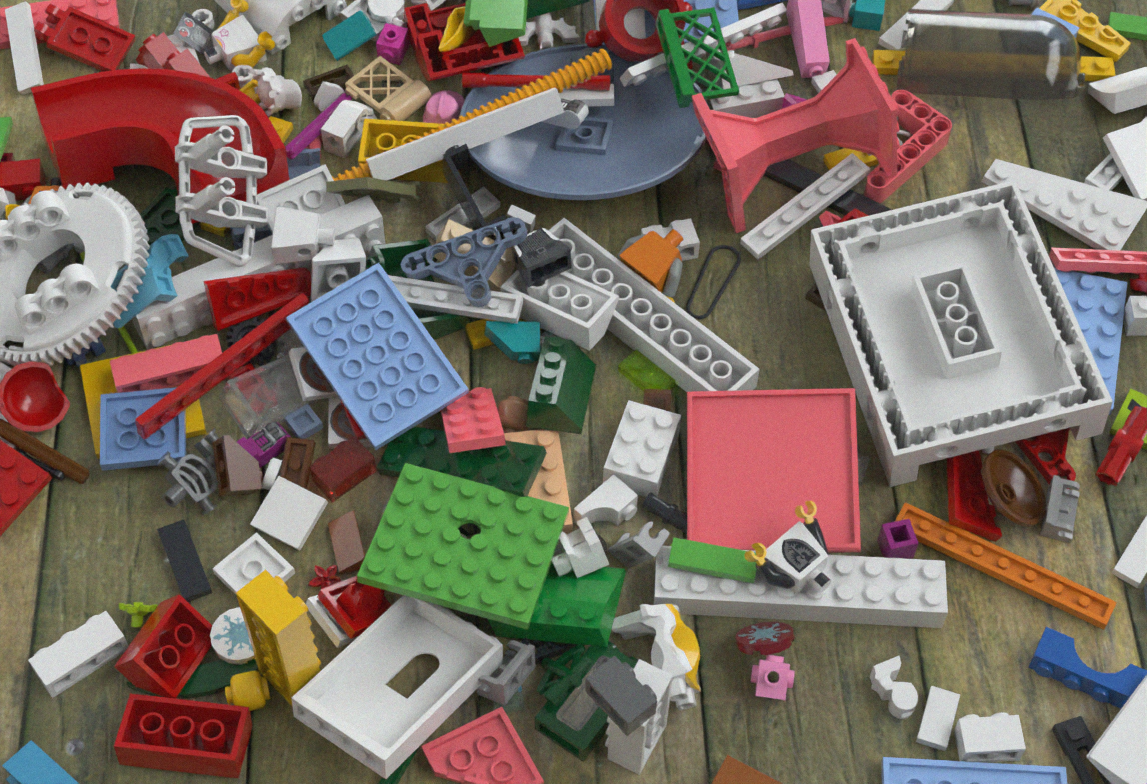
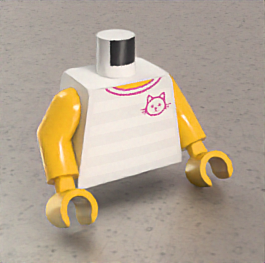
[204,0,275,70]

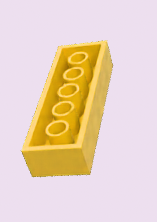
[236,569,321,708]

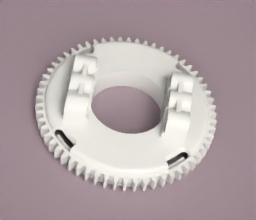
[0,183,150,366]

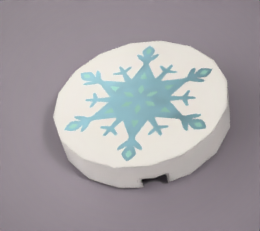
[210,607,255,665]

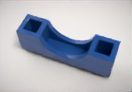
[1028,627,1147,710]

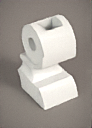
[870,656,918,719]

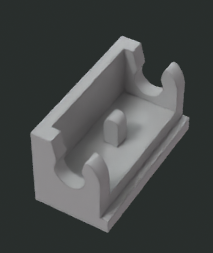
[1040,475,1080,543]
[608,522,670,569]
[477,640,536,706]

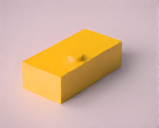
[358,119,462,183]

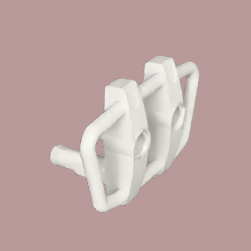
[175,115,268,266]

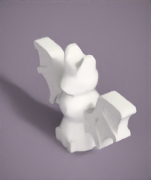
[519,12,579,50]

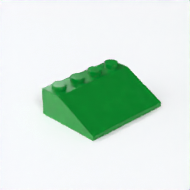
[488,562,626,647]

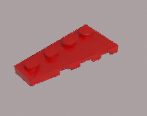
[947,450,1003,542]

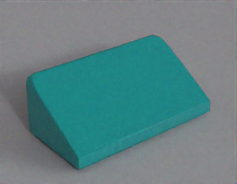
[322,10,377,61]

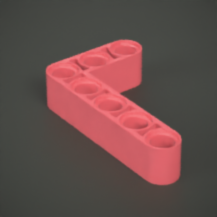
[864,89,952,203]

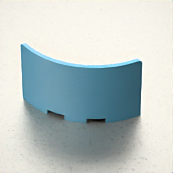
[111,234,189,328]

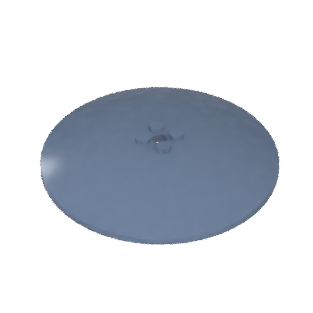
[460,44,709,200]

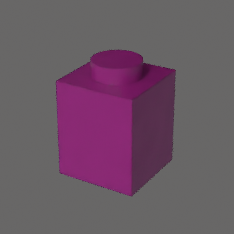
[877,519,918,559]

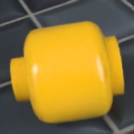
[225,670,270,711]

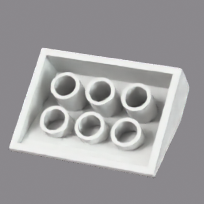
[1086,675,1147,784]

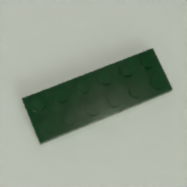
[376,427,547,497]

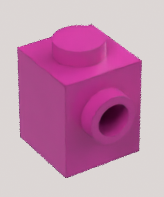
[376,23,410,65]

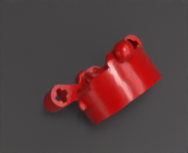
[585,0,693,70]

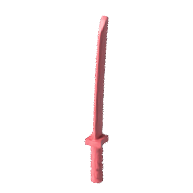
[725,16,844,51]

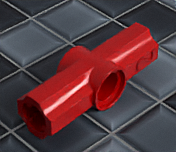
[1095,406,1147,486]

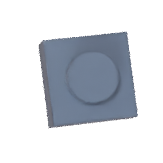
[284,404,323,439]

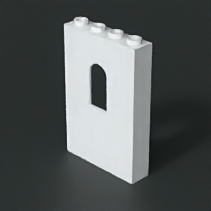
[292,595,503,779]

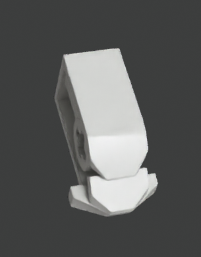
[321,100,377,159]

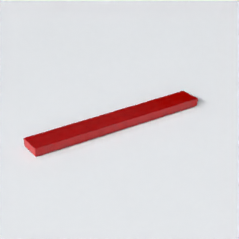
[135,293,309,440]

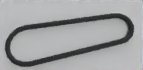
[686,245,741,319]

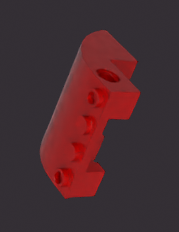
[403,3,525,81]

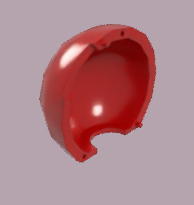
[0,361,70,432]

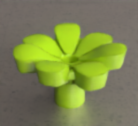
[119,602,158,627]

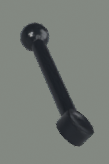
[18,449,65,481]

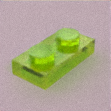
[618,349,676,391]

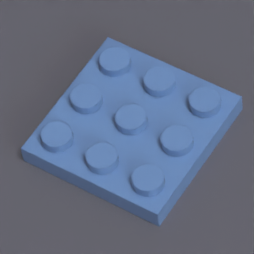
[100,387,186,471]

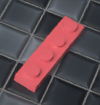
[1049,248,1147,275]

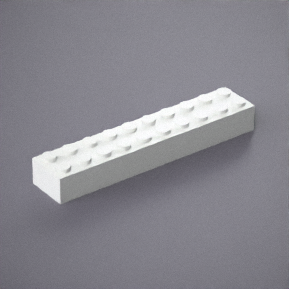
[132,195,385,350]
[548,218,759,392]
[653,546,948,628]

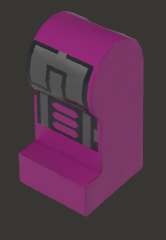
[237,421,291,469]

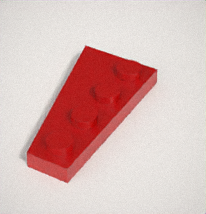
[203,267,312,331]

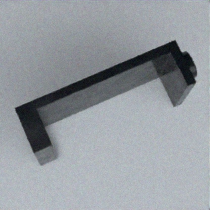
[442,144,507,241]

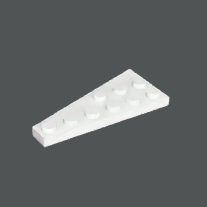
[981,159,1147,251]

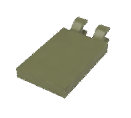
[326,177,421,203]

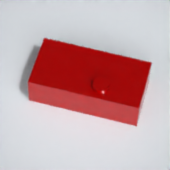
[114,693,252,779]

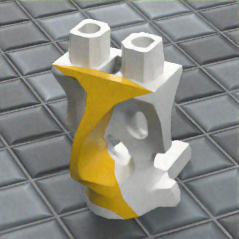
[612,604,701,710]

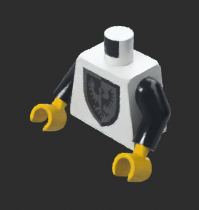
[744,501,832,593]

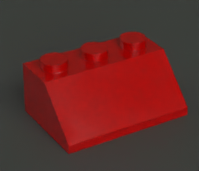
[114,594,212,699]

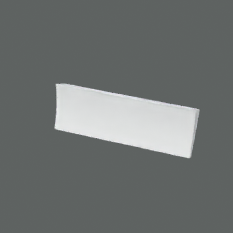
[1088,67,1147,114]

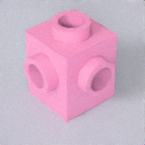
[751,655,795,700]

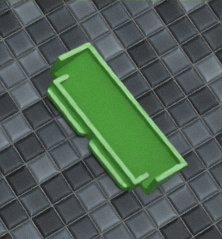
[464,0,528,47]

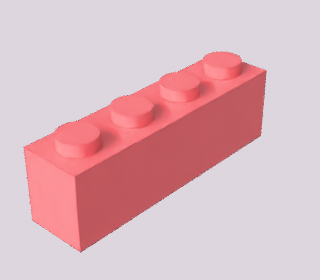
[110,334,222,393]

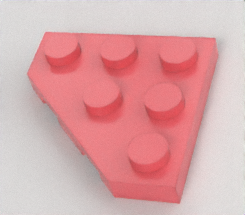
[421,707,544,784]

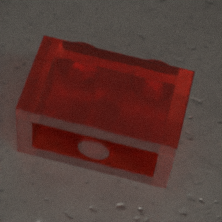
[310,436,377,503]

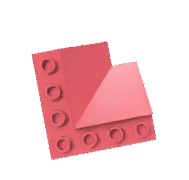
[692,38,900,233]

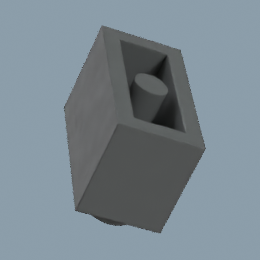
[585,656,657,736]

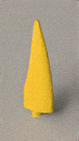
[439,6,477,52]

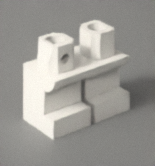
[552,517,609,578]

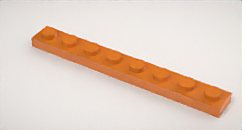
[895,502,1117,630]

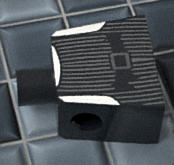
[512,228,572,288]

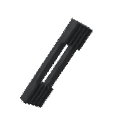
[1052,716,1111,784]

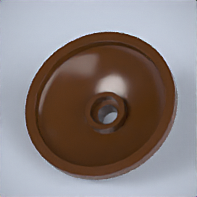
[981,449,1046,527]

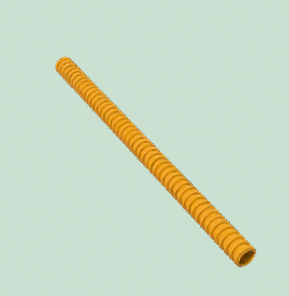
[332,49,612,197]

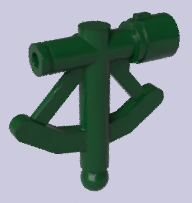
[536,644,593,707]

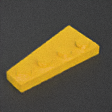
[1039,0,1131,62]

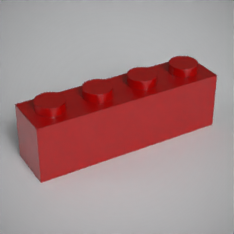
[0,158,46,201]

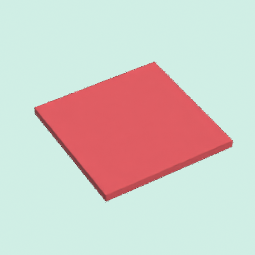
[687,388,861,553]

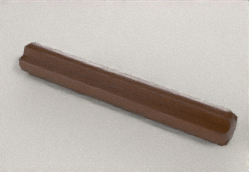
[0,419,90,484]

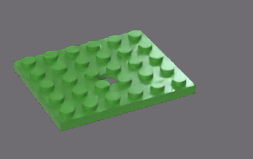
[357,463,569,630]

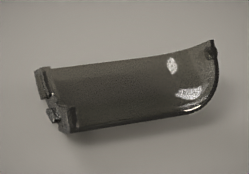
[897,9,1085,101]

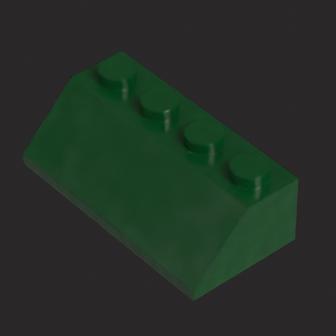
[526,336,596,434]

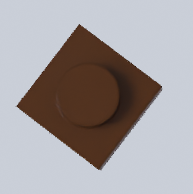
[643,389,671,412]

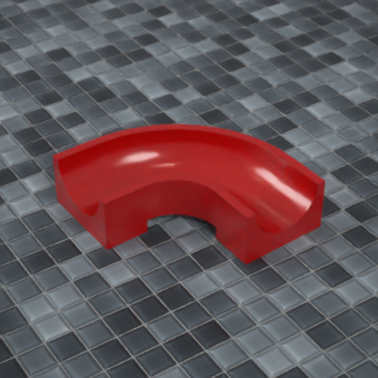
[31,68,290,224]

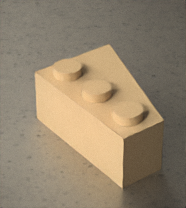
[434,219,515,292]

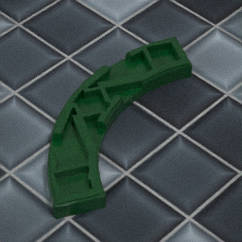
[126,658,259,699]

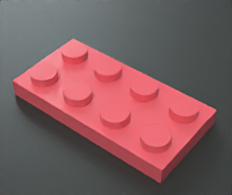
[440,387,506,453]

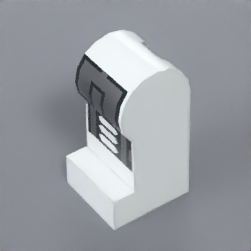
[541,97,589,129]

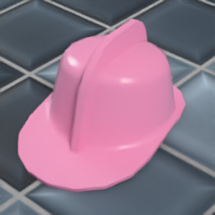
[423,90,465,124]

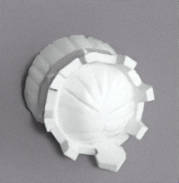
[250,67,302,116]

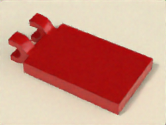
[34,4,135,72]

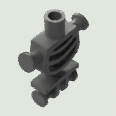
[157,428,219,515]

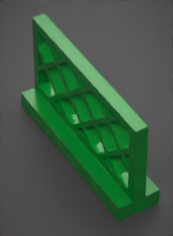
[656,7,739,108]

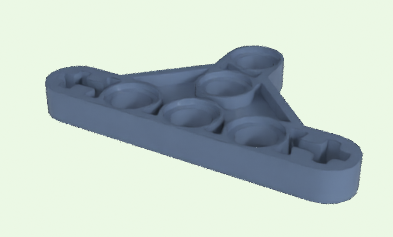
[401,217,527,307]

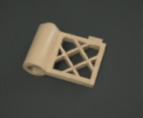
[345,56,432,121]

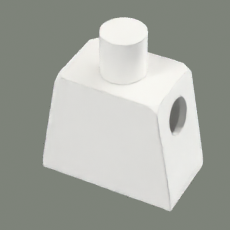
[271,207,335,264]

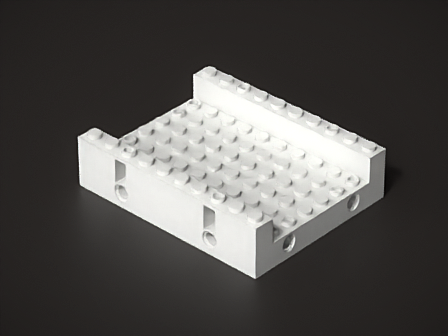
[810,180,1113,487]

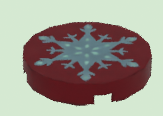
[735,622,795,655]

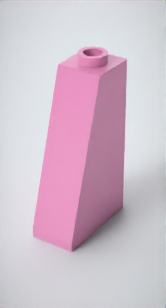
[786,0,830,78]

